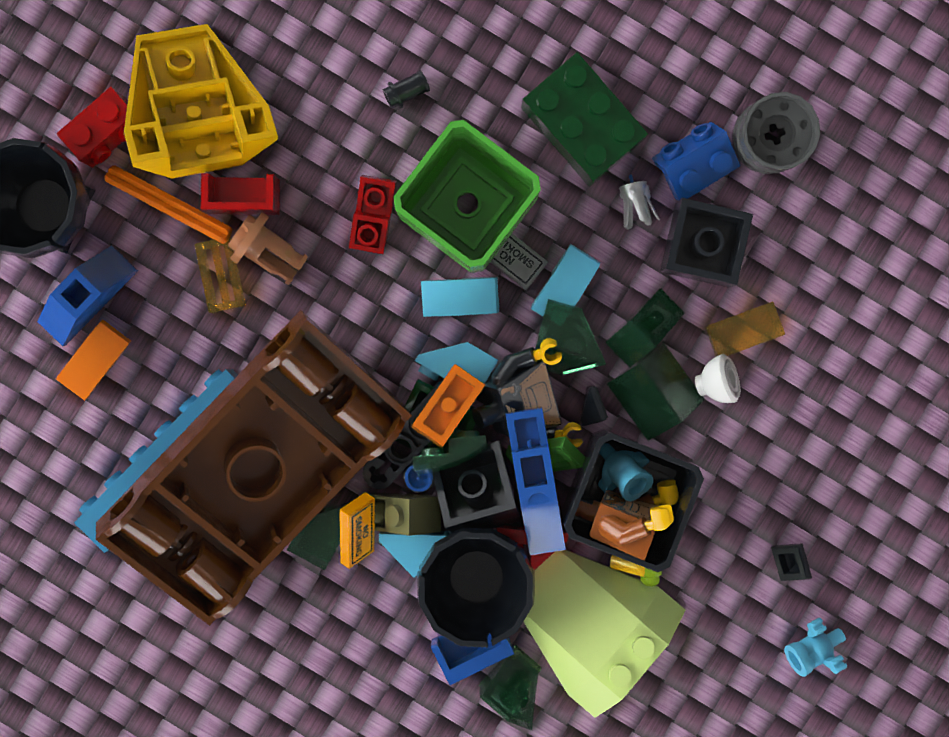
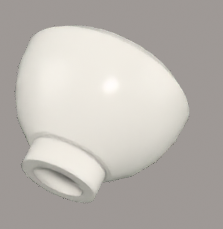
[695,354,741,403]

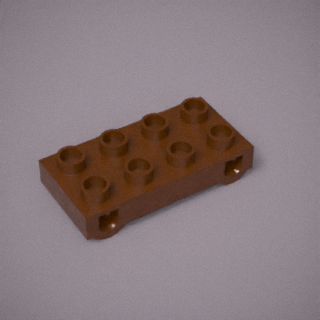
[96,310,412,626]

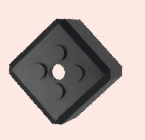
[560,429,704,572]

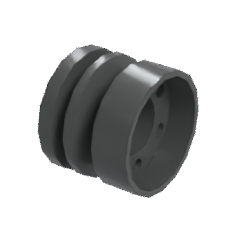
[732,92,820,174]

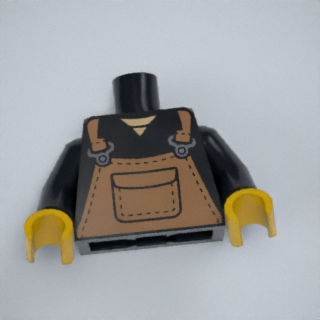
[472,338,583,447]

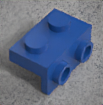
[652,122,741,201]

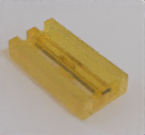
[194,237,246,314]

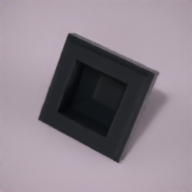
[771,543,812,581]

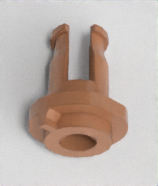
[227,212,308,285]

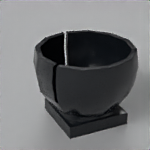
[0,138,95,259]
[417,528,535,647]

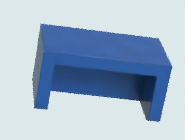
[431,633,514,685]

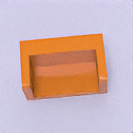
[412,364,485,448]

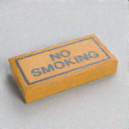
[340,492,375,569]

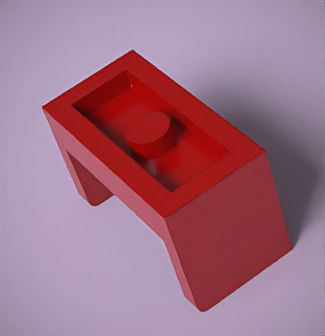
[201,173,280,215]

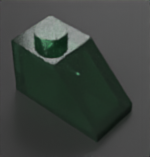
[606,288,685,368]
[287,501,351,570]

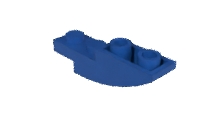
[506,407,566,555]

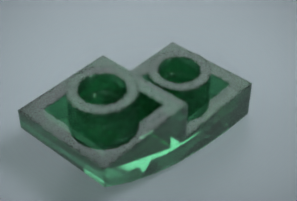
[413,430,489,475]

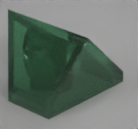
[534,299,606,375]
[479,645,542,730]

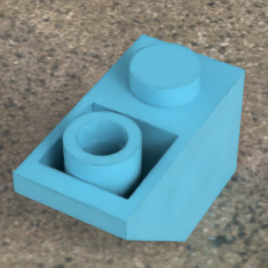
[415,342,498,384]

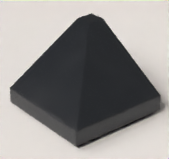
[580,386,608,426]

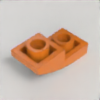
[56,319,131,401]

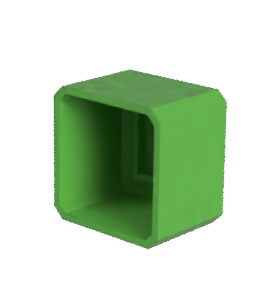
[394,120,541,273]

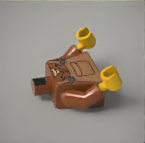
[575,479,679,561]

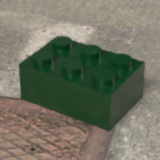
[521,52,648,187]

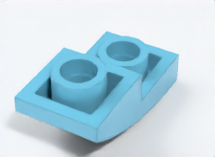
[531,244,601,327]
[421,277,499,317]

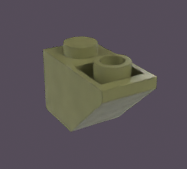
[362,493,441,536]

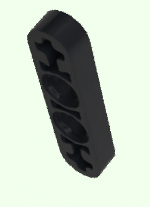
[363,380,443,489]

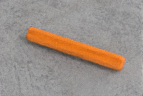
[105,165,233,244]

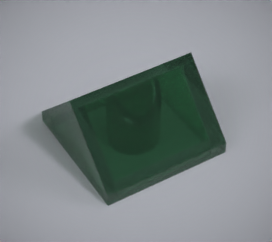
[607,343,705,441]

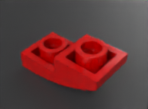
[349,175,397,254]

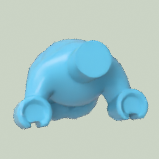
[598,443,653,502]
[784,618,847,677]

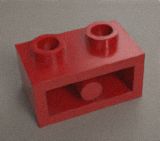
[56,86,128,168]

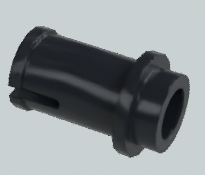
[382,70,430,109]

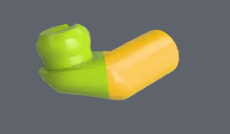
[610,555,662,587]

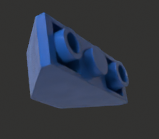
[37,246,138,346]

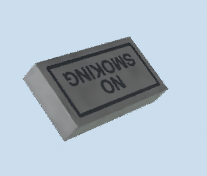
[490,234,548,290]

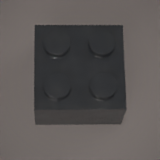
[660,198,753,288]
[430,441,522,534]

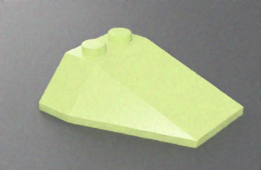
[523,550,686,718]

